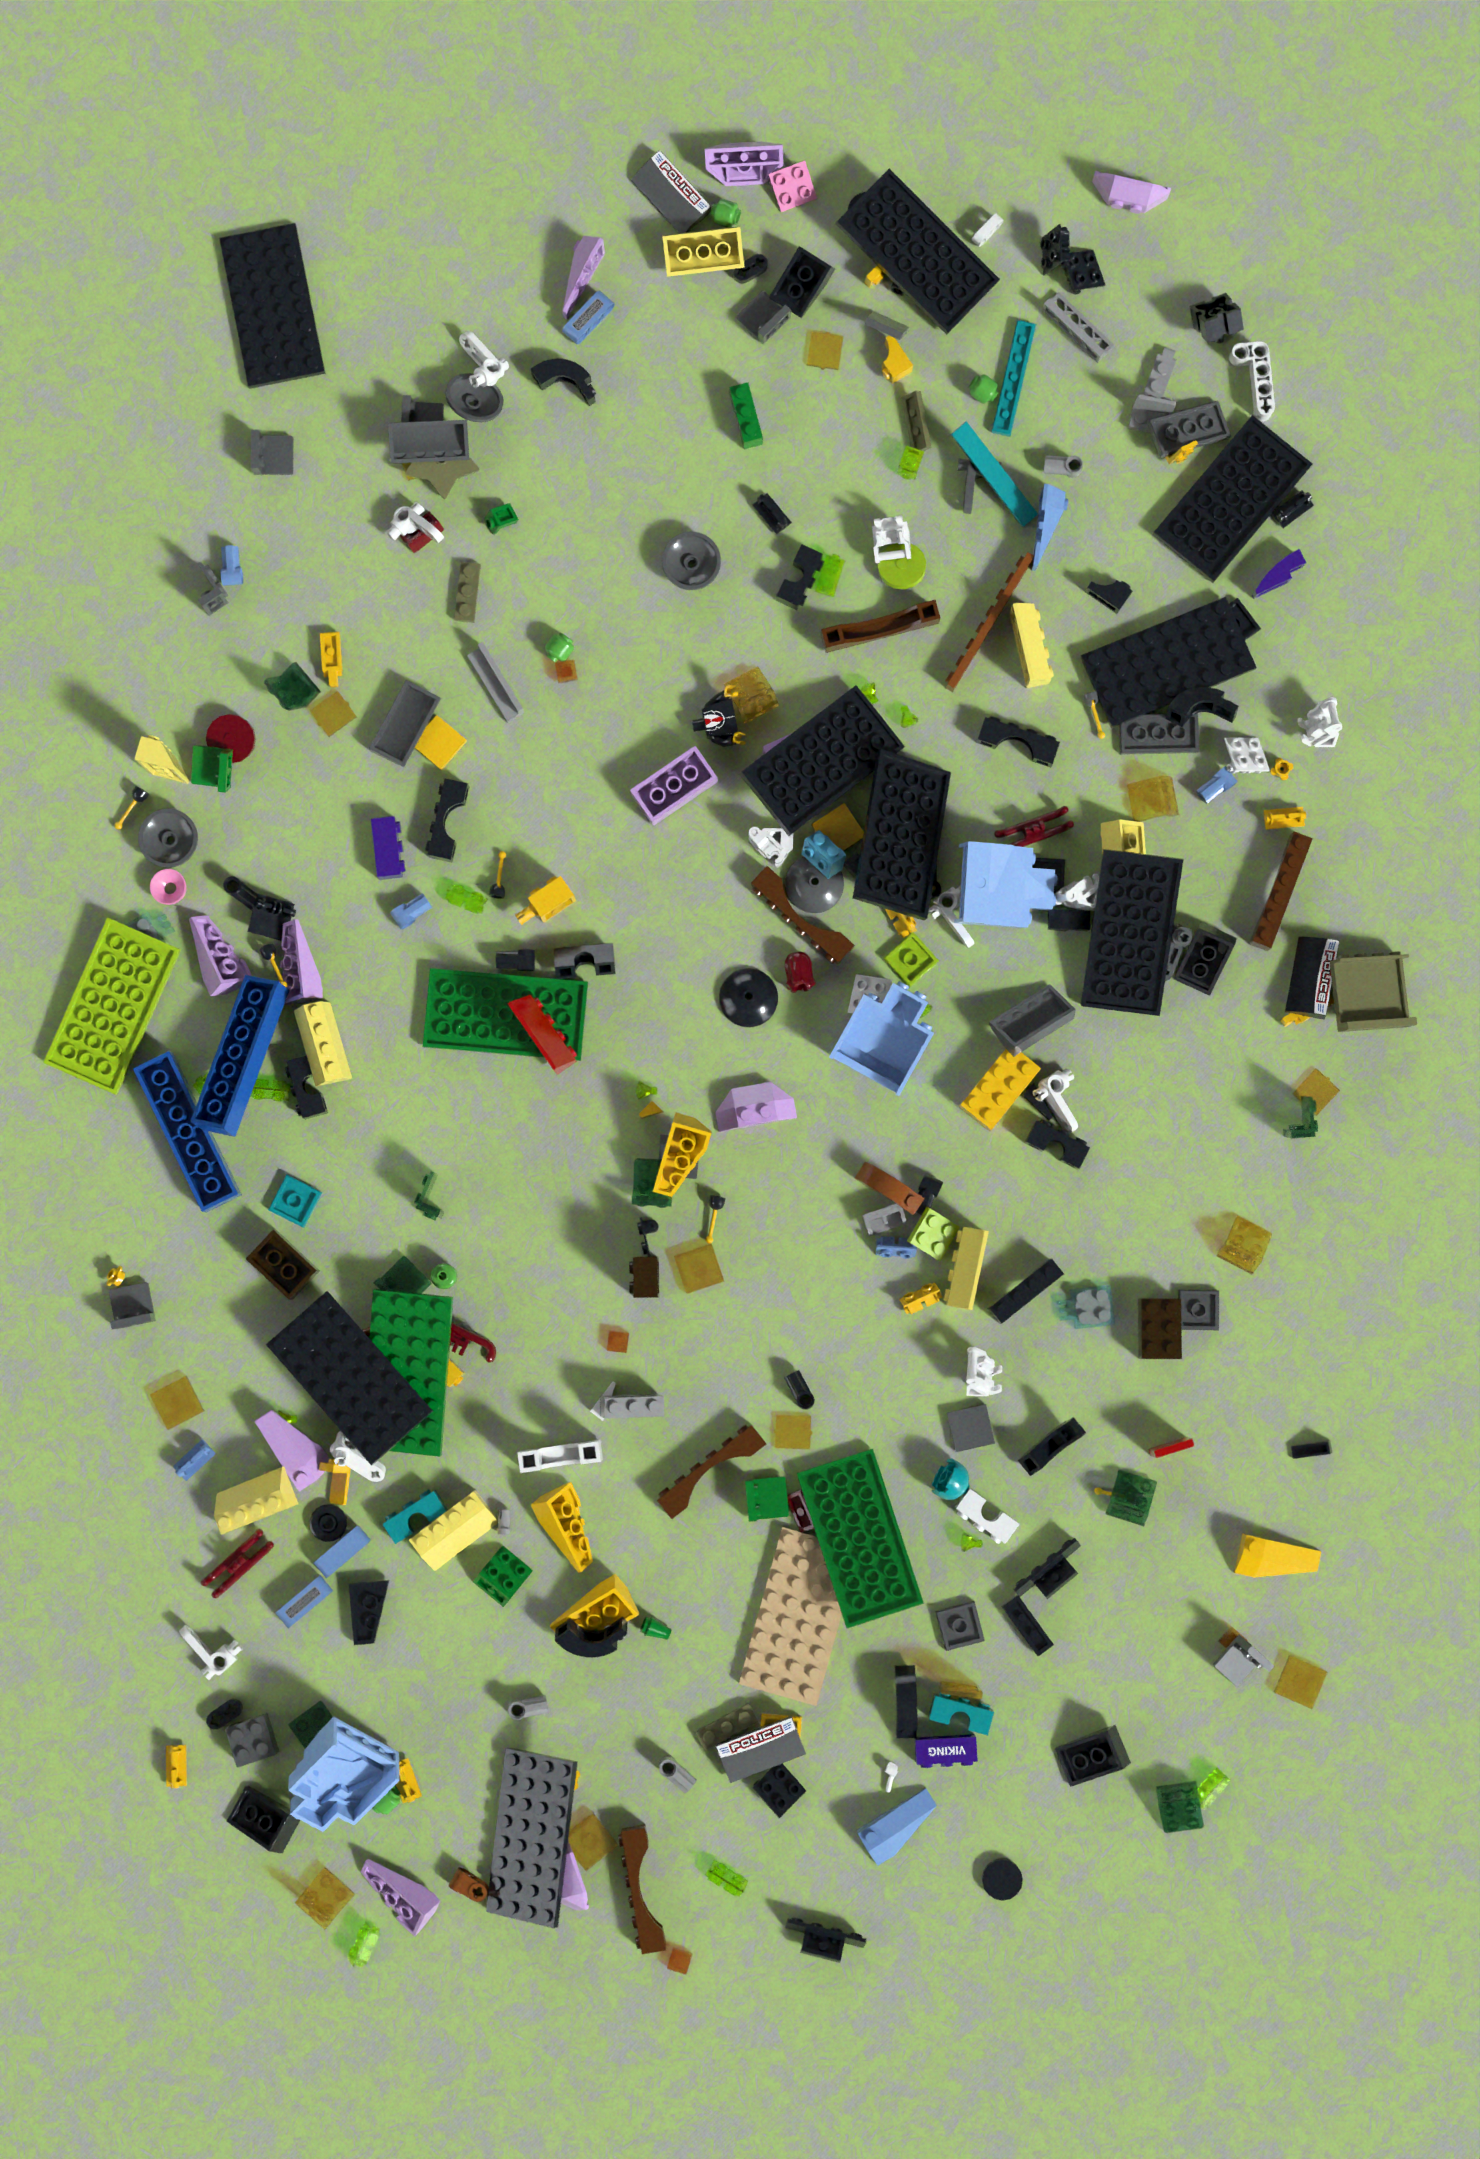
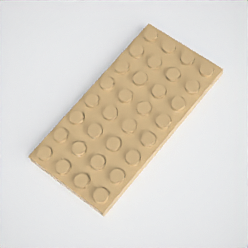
[739,1527,842,1706]

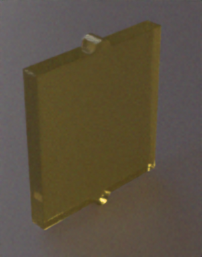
[807,332,843,370]
[310,691,357,737]
[1292,1068,1340,1116]
[774,1415,813,1449]

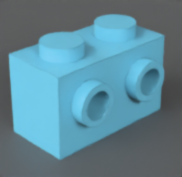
[801,830,846,879]

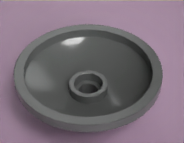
[446,373,504,422]
[662,532,721,590]
[138,808,198,868]
[785,856,844,913]

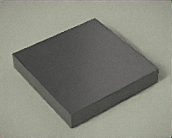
[865,311,909,340]
[1178,1290,1219,1331]
[947,1404,995,1452]
[935,1601,985,1651]

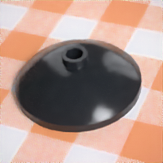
[719,968,778,1028]

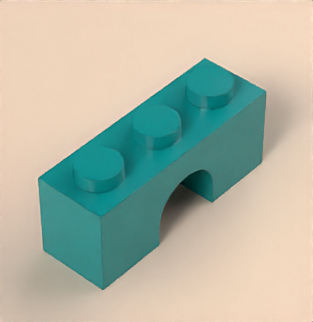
[383,1489,448,1544]
[928,1691,994,1736]

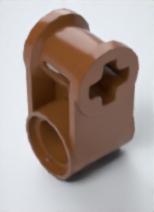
[448,1867,489,1902]

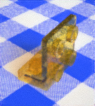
[724,667,779,724]
[1127,775,1179,822]
[1217,1216,1272,1274]
[295,1868,354,1930]

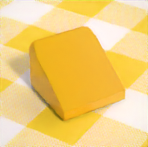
[639,1101,663,1119]

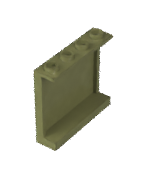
[1330,951,1417,1032]

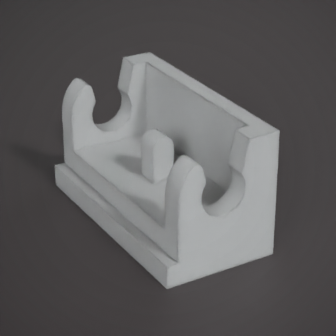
[862,1204,907,1236]

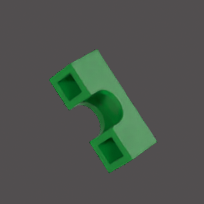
[729,382,763,449]

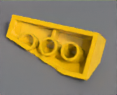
[653,1112,712,1197]
[530,1482,593,1573]
[1234,1533,1321,1578]
[550,1574,639,1632]

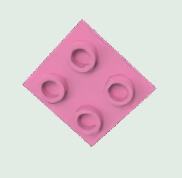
[769,161,817,212]

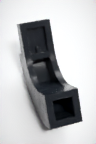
[530,359,596,406]
[1165,687,1239,727]
[1018,1417,1086,1476]
[555,1617,628,1658]
[894,1665,918,1738]

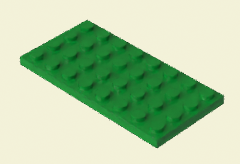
[422,968,588,1061]
[369,1289,453,1457]
[797,1449,924,1629]

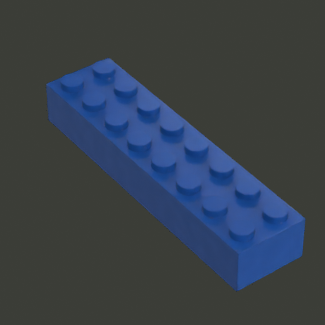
[190,975,289,1137]
[133,1051,242,1213]

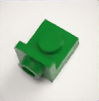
[485,503,519,535]

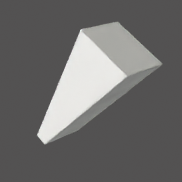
[590,1381,616,1421]

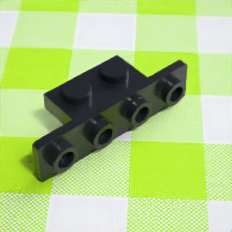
[1013,1538,1081,1599]
[785,1918,867,1963]

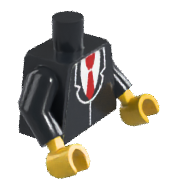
[692,685,746,747]

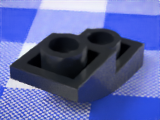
[1048,909,1090,932]

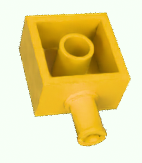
[515,876,576,925]

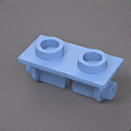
[876,1236,917,1259]
[173,1439,216,1481]

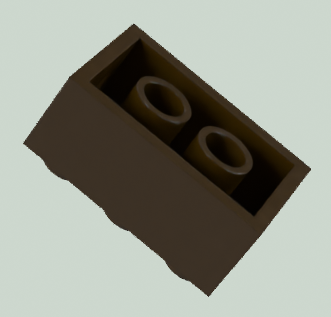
[246,1229,320,1300]
[629,1257,659,1298]
[1138,1299,1182,1359]

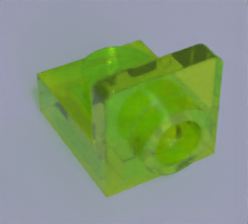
[897,445,924,480]

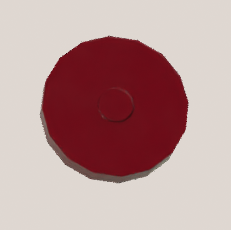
[206,714,256,764]

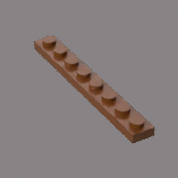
[945,552,1034,692]

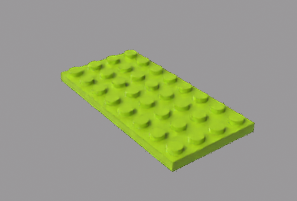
[43,917,181,1095]

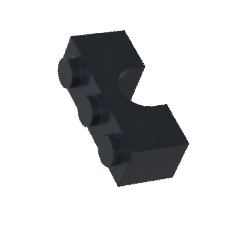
[776,544,825,610]
[554,943,616,979]
[285,1055,328,1120]
[1024,1119,1090,1170]

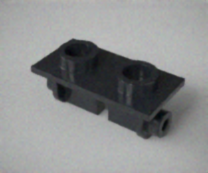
[1272,490,1314,529]
[752,493,792,535]

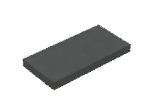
[1147,401,1231,458]
[1119,713,1199,755]

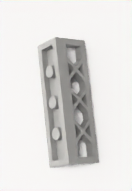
[1042,292,1114,363]
[467,642,524,723]

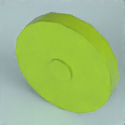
[878,543,926,590]

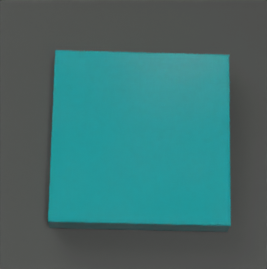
[268,1174,322,1228]

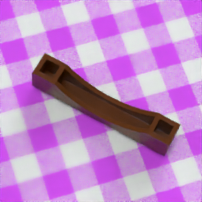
[821,600,941,653]
[1249,831,1313,951]
[751,866,855,965]
[657,1424,767,1519]
[618,1824,666,1955]

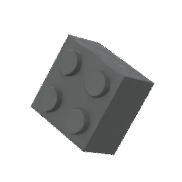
[225,1713,279,1768]

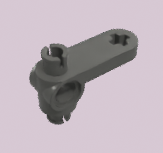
[957,458,1002,514]
[1165,923,1192,981]

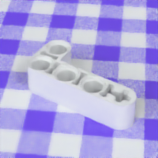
[1229,341,1275,422]

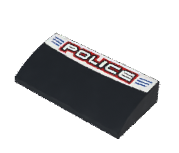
[1285,937,1340,1020]

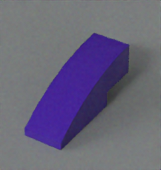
[1252,549,1306,599]

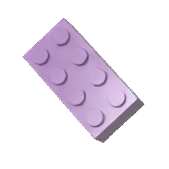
[630,746,718,826]

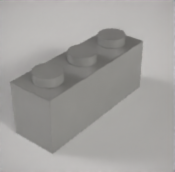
[600,1394,664,1418]

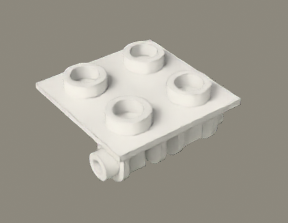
[1224,738,1270,774]
[848,974,892,1014]

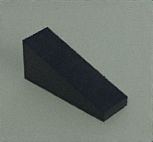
[1022,1083,1053,1121]
[1291,1440,1332,1459]

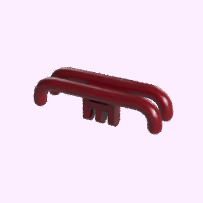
[994,806,1074,847]
[450,1322,496,1363]
[201,1529,274,1599]

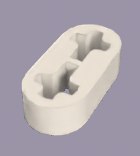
[972,213,1004,247]

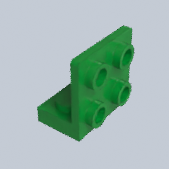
[191,745,233,793]
[745,1476,789,1522]
[473,1546,533,1607]

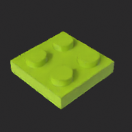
[907,1207,960,1261]

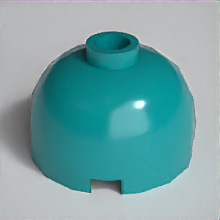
[932,1458,970,1500]

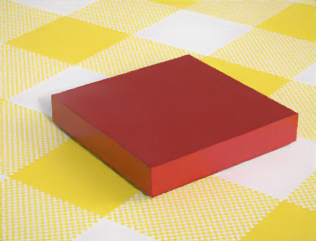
[1148,1437,1194,1458]

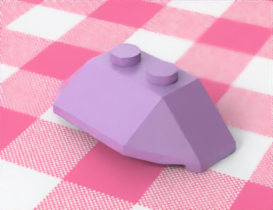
[705,141,783,186]
[1092,171,1171,214]
[715,1082,797,1132]
[561,1842,589,1911]

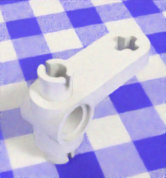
[459,331,509,388]
[386,501,444,543]
[928,886,974,948]
[1033,1068,1078,1133]
[330,1431,386,1482]
[179,1625,243,1680]

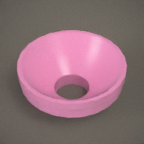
[150,869,187,905]

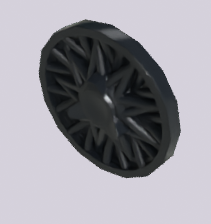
[310,1504,347,1542]

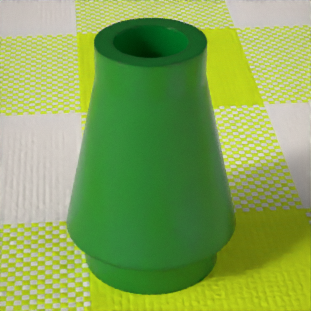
[640,1617,672,1640]

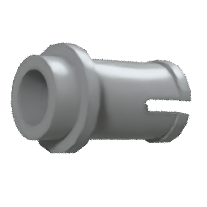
[496,1510,512,1534]

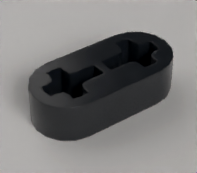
[734,254,768,284]
[206,1699,243,1730]

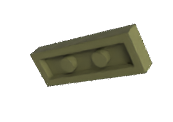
[901,391,932,454]
[454,562,481,623]
[695,1703,758,1750]

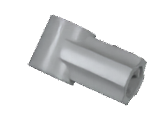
[1044,455,1083,478]
[508,1695,549,1720]
[659,1756,697,1794]

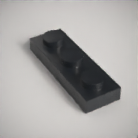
[1001,1595,1054,1656]

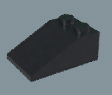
[769,246,835,318]
[1174,922,1237,996]
[1055,1725,1131,1787]
[226,1785,300,1854]

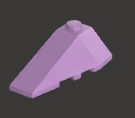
[563,236,605,319]
[189,915,252,996]

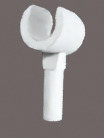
[884,1762,898,1792]

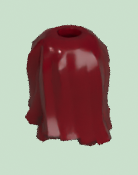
[785,952,816,993]

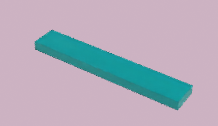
[991,320,1036,437]
[950,421,1038,527]

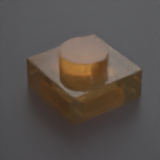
[555,660,578,684]
[607,1331,629,1353]
[1218,1626,1247,1648]
[667,1947,692,1975]

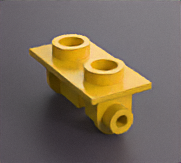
[1263,807,1306,830]
[884,908,917,938]
[899,1282,943,1315]
[166,1745,187,1788]
[396,1758,422,1803]

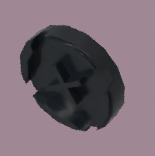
[982,1859,1023,1901]

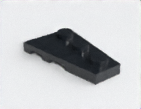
[349,1580,390,1645]

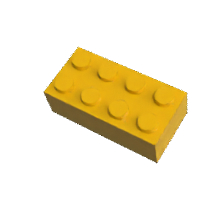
[959,1049,1041,1132]

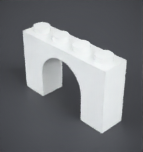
[518,1440,603,1473]

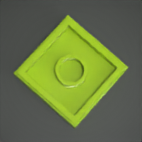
[883,932,939,988]

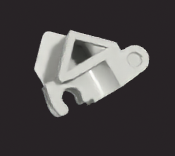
[872,515,911,563]
[1298,697,1342,747]
[749,827,793,867]
[1055,874,1099,911]
[966,1347,1002,1396]

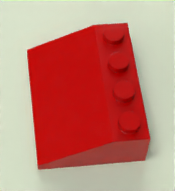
[508,994,577,1075]

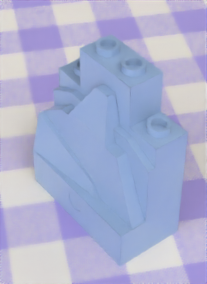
[954,841,1057,928]
[829,981,934,1096]
[288,1717,399,1832]

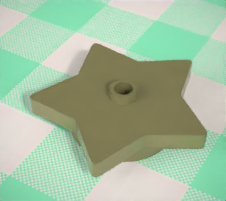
[405,457,479,499]

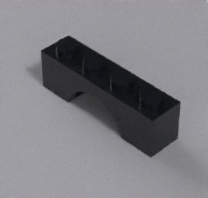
[976,716,1060,768]
[425,778,470,863]
[987,1258,1064,1324]

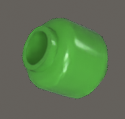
[711,199,741,228]
[968,374,998,404]
[545,632,574,663]
[430,1263,458,1289]
[372,1786,401,1815]

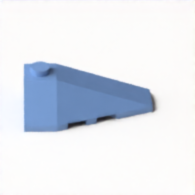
[1031,484,1068,571]
[857,1788,936,1865]

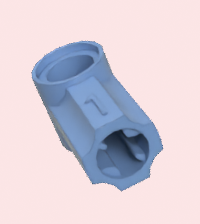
[221,545,243,586]
[1196,766,1238,804]
[390,893,432,930]

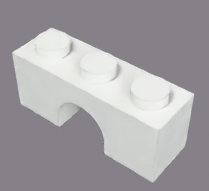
[955,1488,1019,1544]

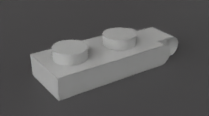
[1143,347,1177,398]

